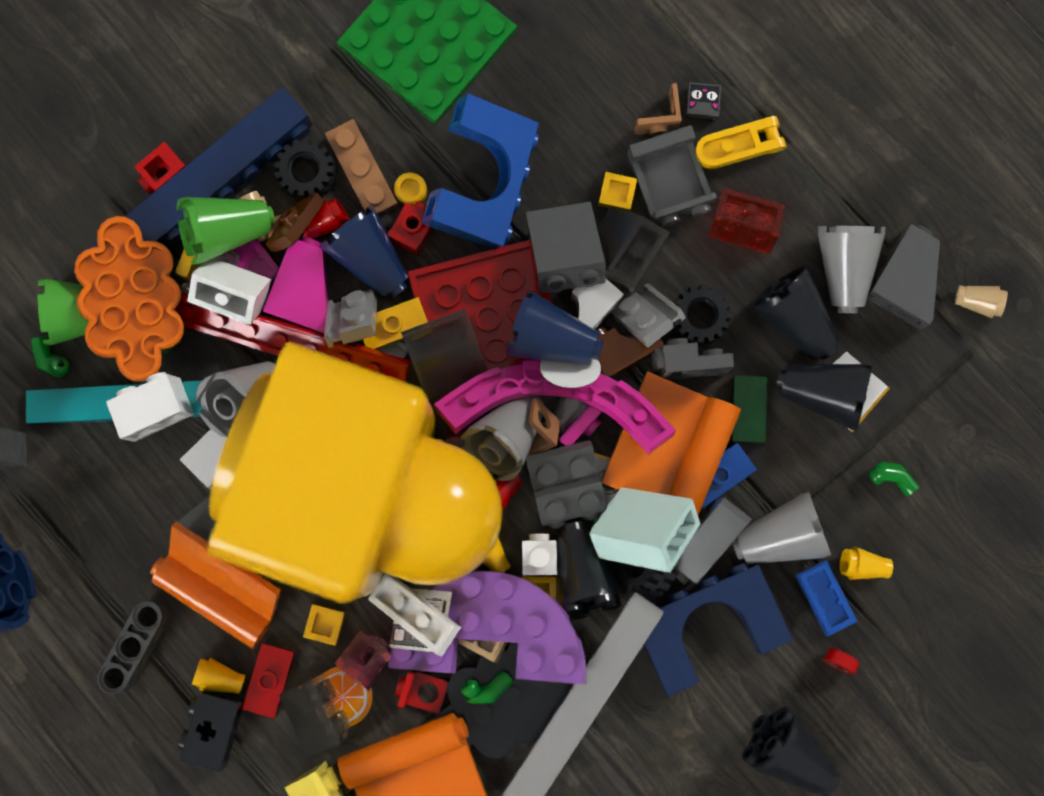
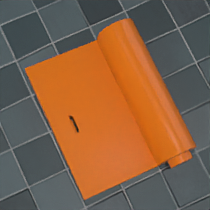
[601,371,742,515]
[150,521,281,649]
[338,713,487,796]

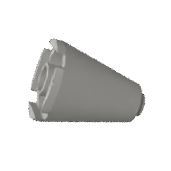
[818,226,886,313]
[196,361,276,437]
[461,396,544,481]
[733,492,831,564]

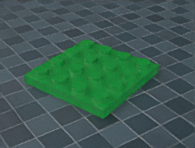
[337,0,517,125]

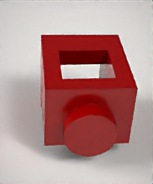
[134,142,185,195]
[387,201,434,257]

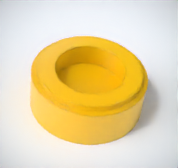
[394,172,427,206]

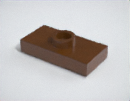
[266,193,324,252]

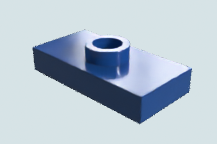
[702,443,757,508]
[795,560,858,636]

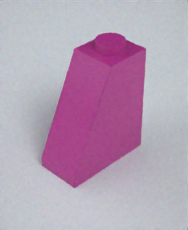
[263,237,330,333]

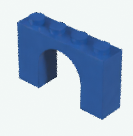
[422,94,539,250]

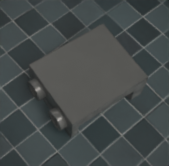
[627,125,717,227]
[526,201,606,293]

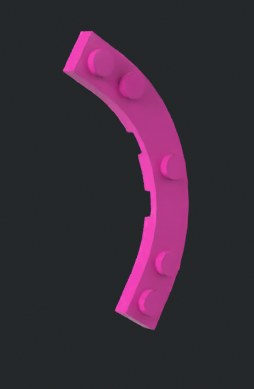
[434,360,676,455]

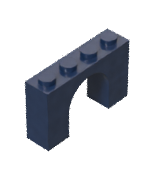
[644,561,793,696]

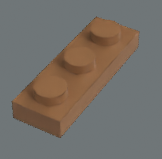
[325,119,398,216]

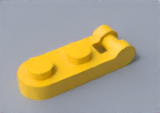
[695,116,787,169]

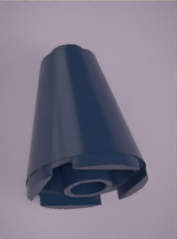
[320,205,408,299]
[506,291,604,365]

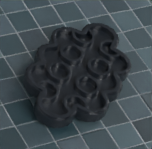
[437,643,588,759]

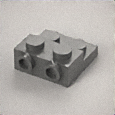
[651,338,734,380]
[526,440,607,528]

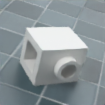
[522,534,557,575]

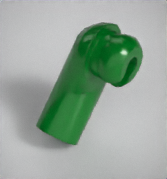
[30,336,70,377]

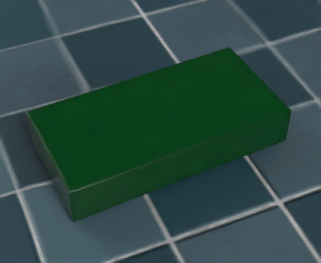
[731,375,767,444]

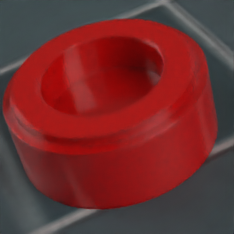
[823,648,860,675]

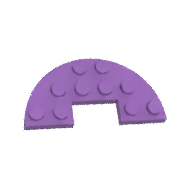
[388,571,586,684]

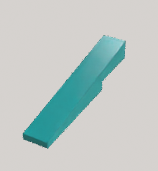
[26,381,202,424]

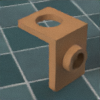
[634,83,682,137]
[527,398,560,456]

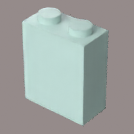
[589,487,700,573]

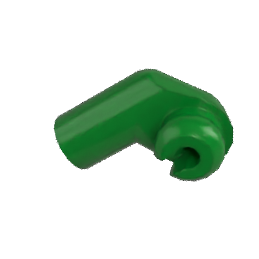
[869,461,920,497]
[461,671,514,705]

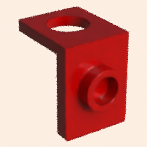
[394,670,449,714]

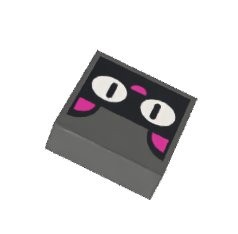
[686,82,721,120]

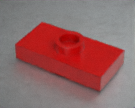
[242,643,296,719]

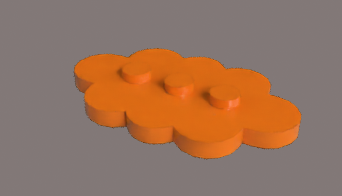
[74,216,184,382]

